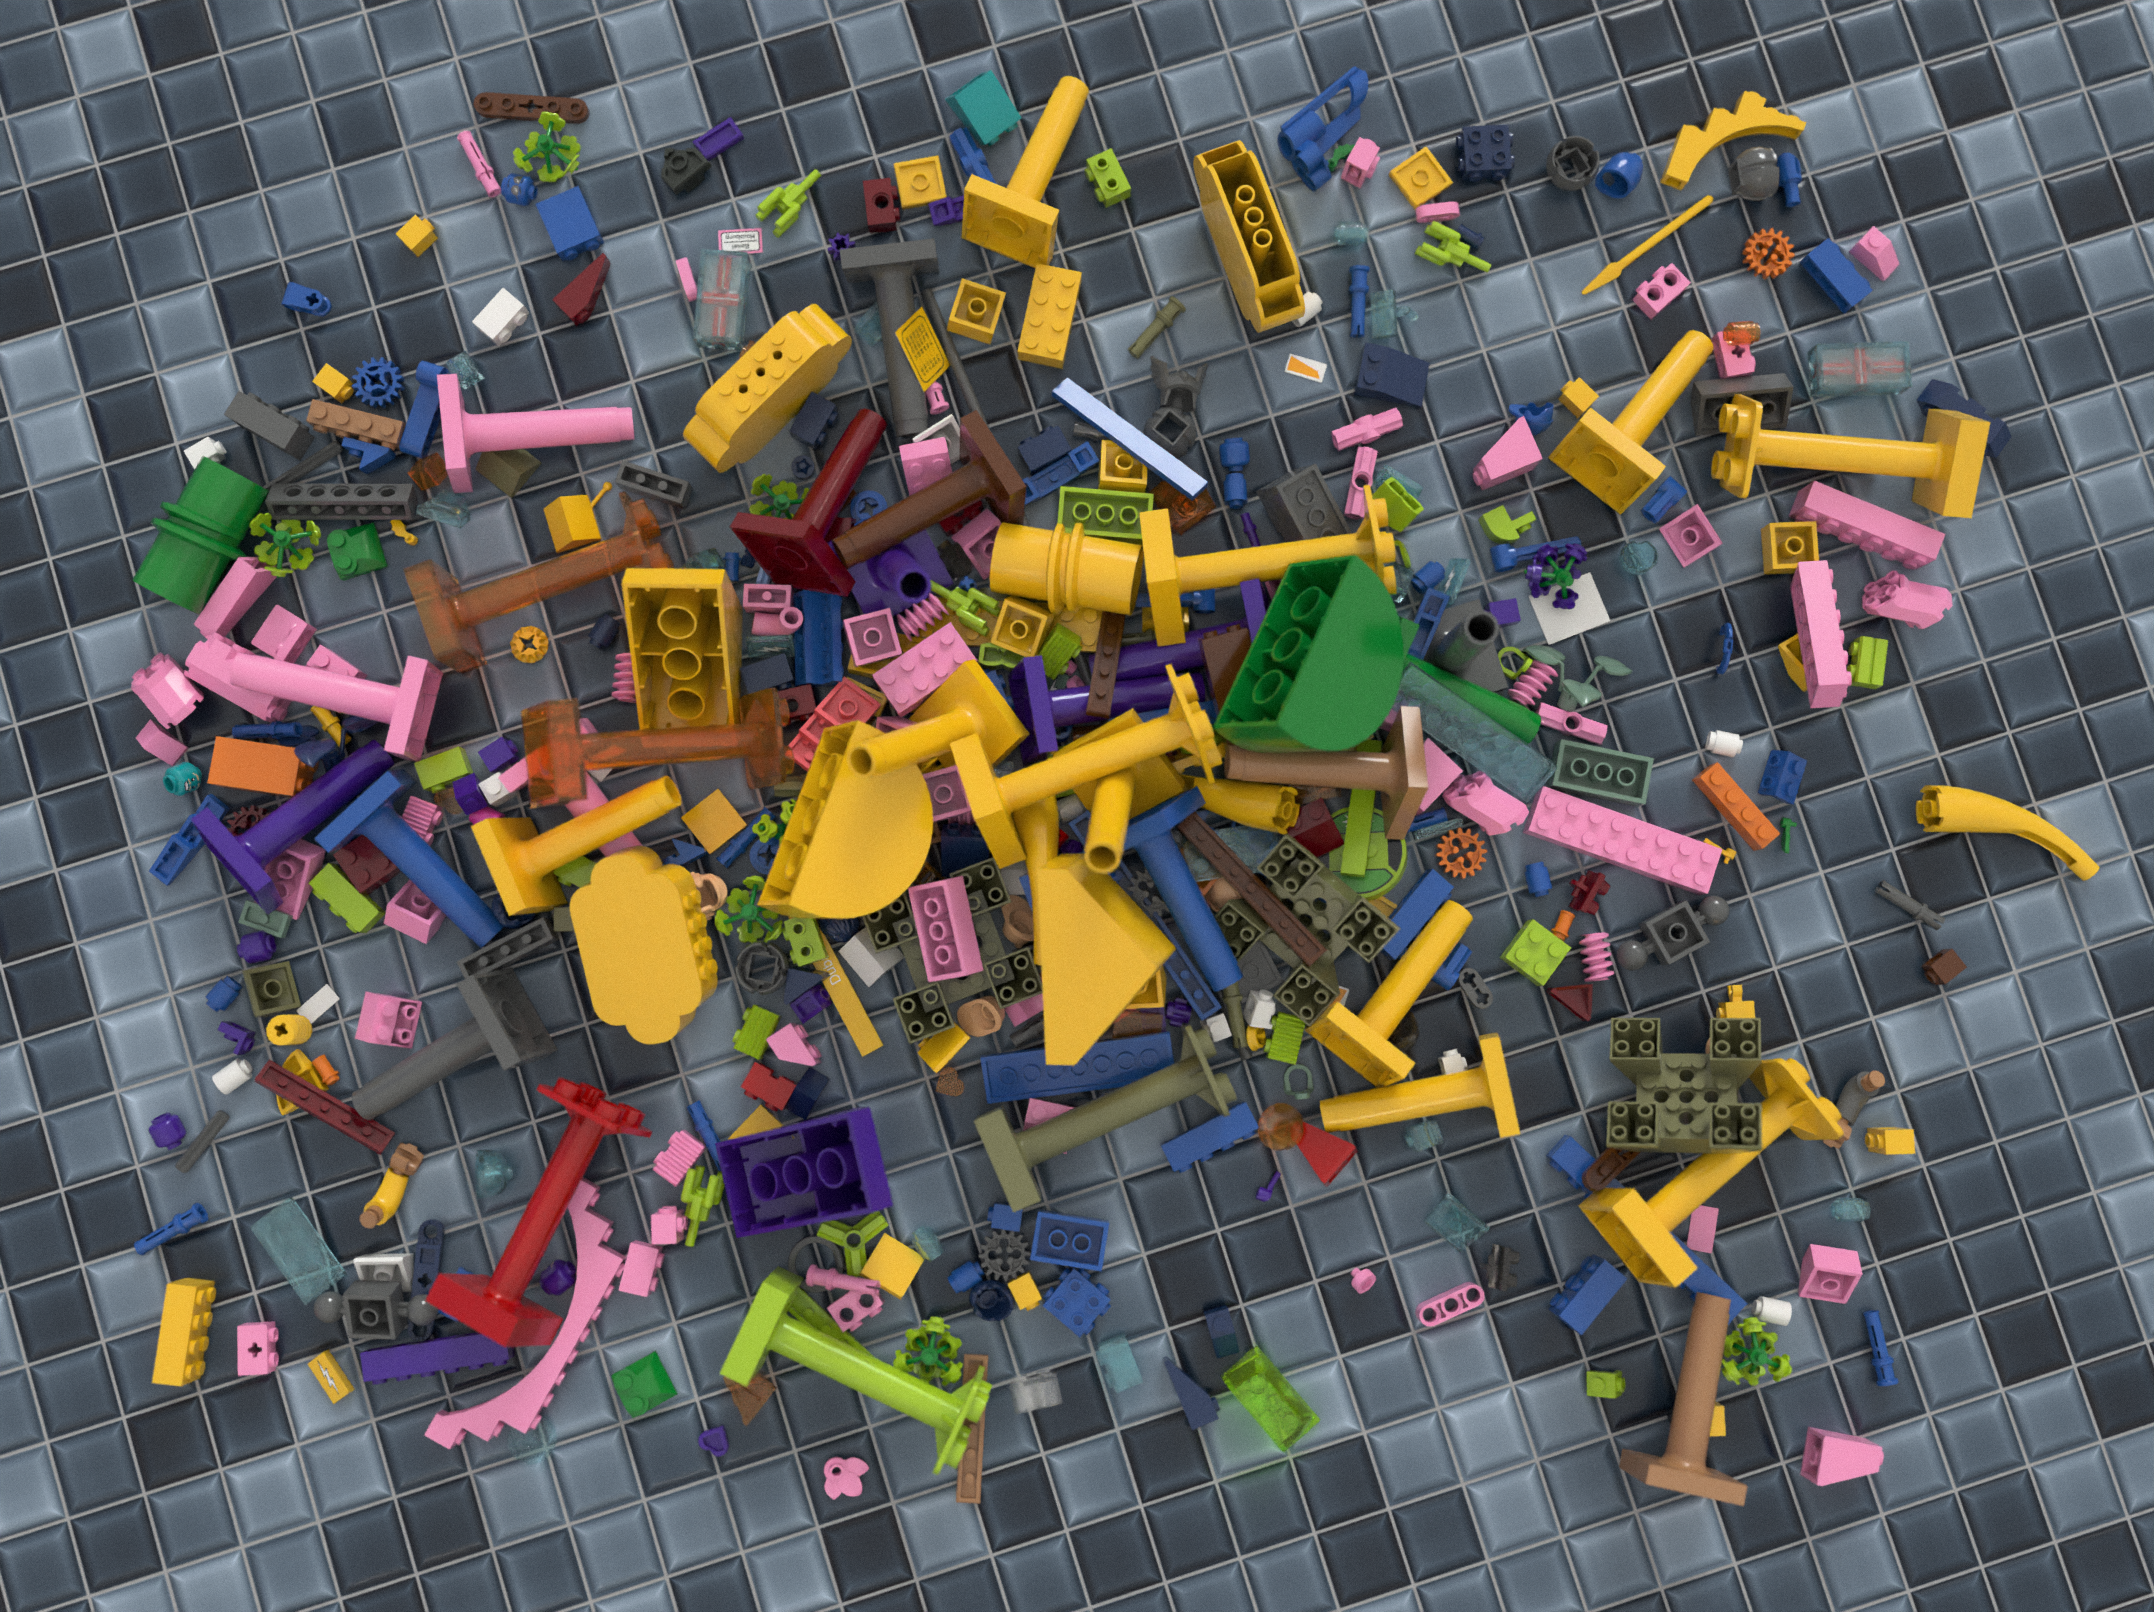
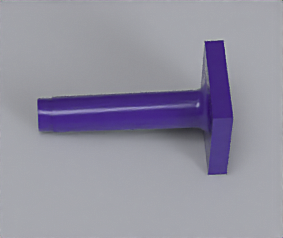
[827,530,954,617]
[1089,578,1269,682]
[1007,655,1205,767]
[191,739,395,915]

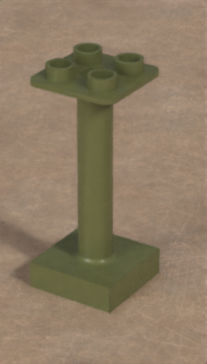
[974,1024,1237,1213]

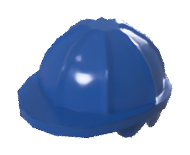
[1508,402,1554,435]

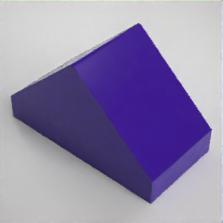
[715,1107,893,1238]

